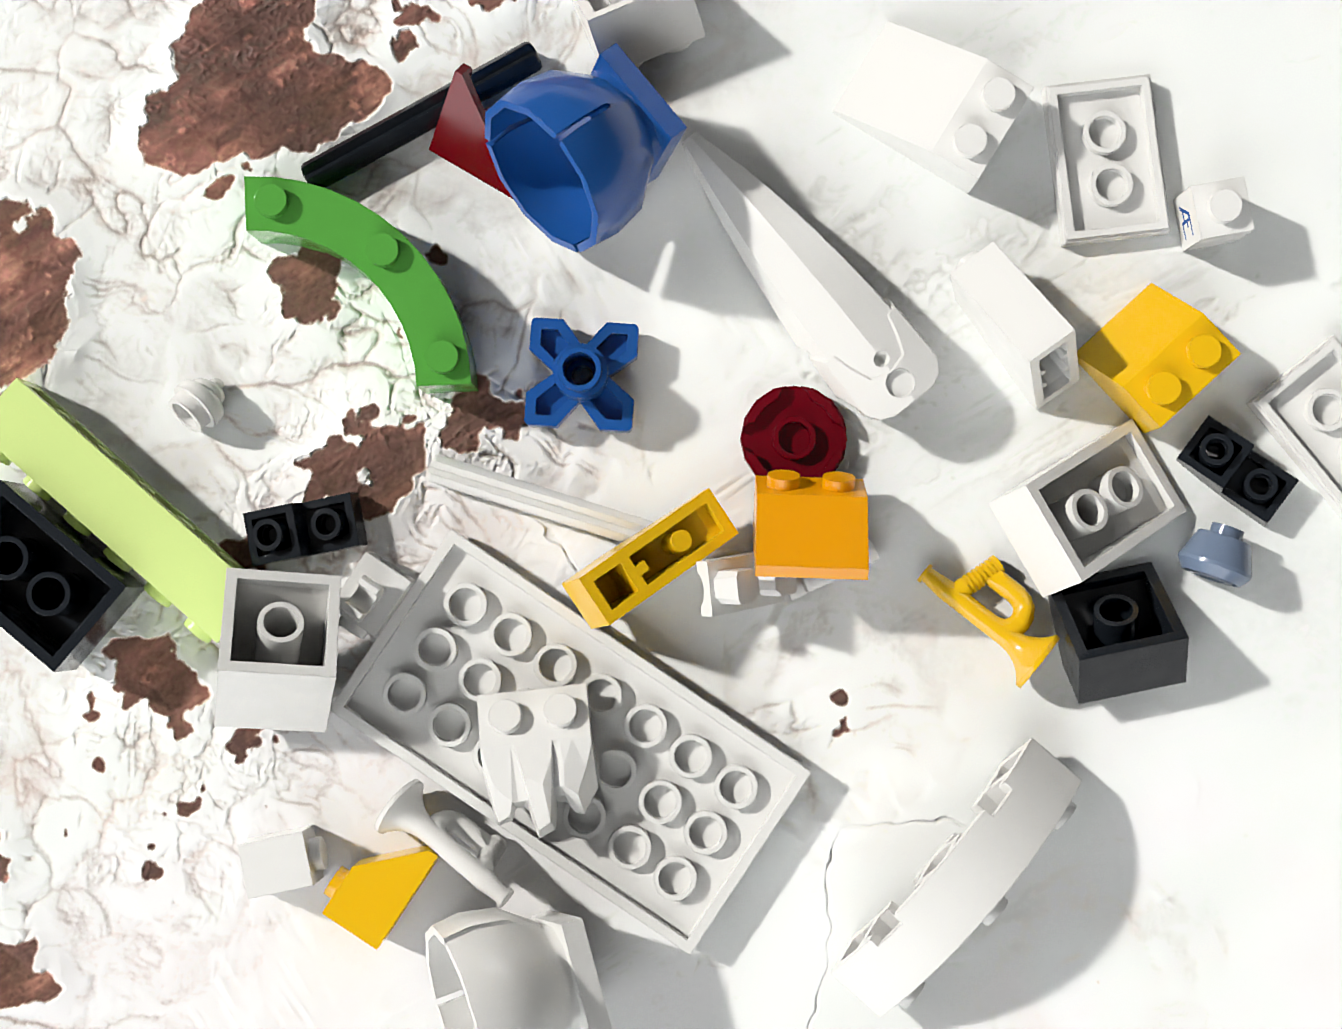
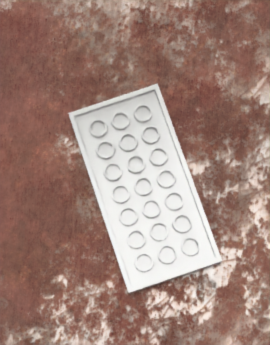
[330,529,812,955]

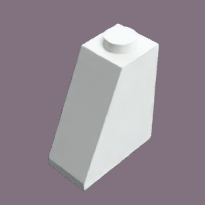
[949,241,1080,410]

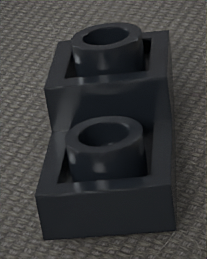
[1176,415,1299,527]
[243,492,368,566]

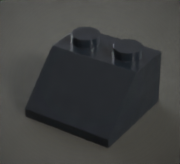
[1048,562,1189,704]

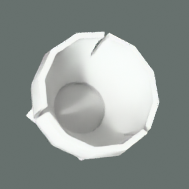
[425,907,612,1029]

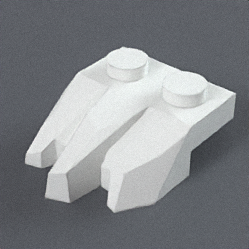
[477,683,598,838]

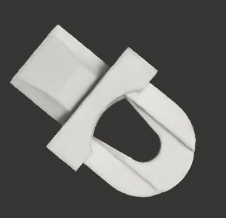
[696,551,797,617]

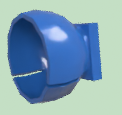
[485,43,687,253]

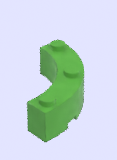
[244,176,479,394]

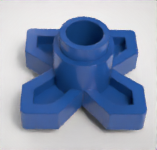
[524,317,639,433]

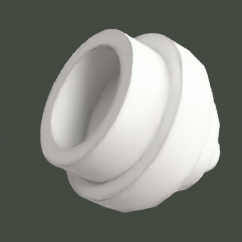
[168,378,225,432]

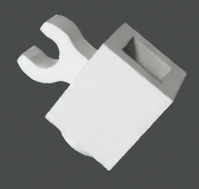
[339,552,416,639]

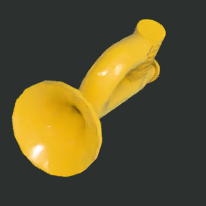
[917,555,1060,688]

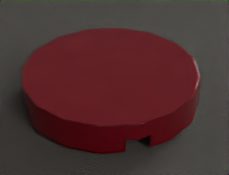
[740,386,847,478]

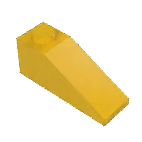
[562,488,739,629]

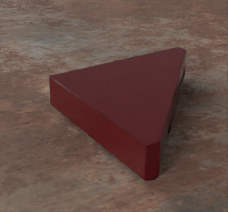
[429,63,513,199]

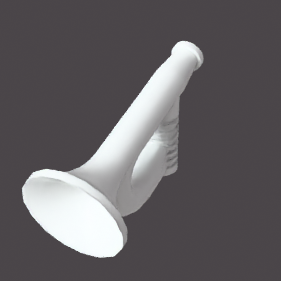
[374,779,514,908]

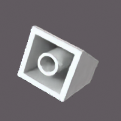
[214,568,341,732]

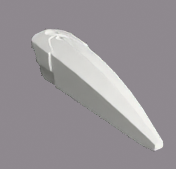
[682,132,939,420]

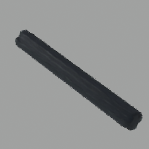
[301,42,542,188]

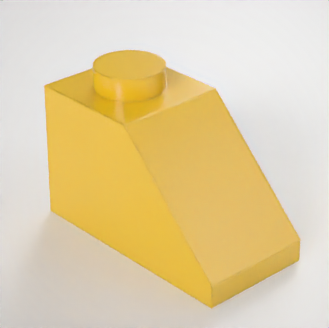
[322,845,440,950]

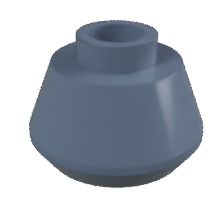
[1178,522,1252,588]

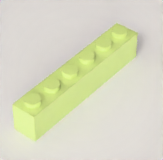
[0,378,245,643]

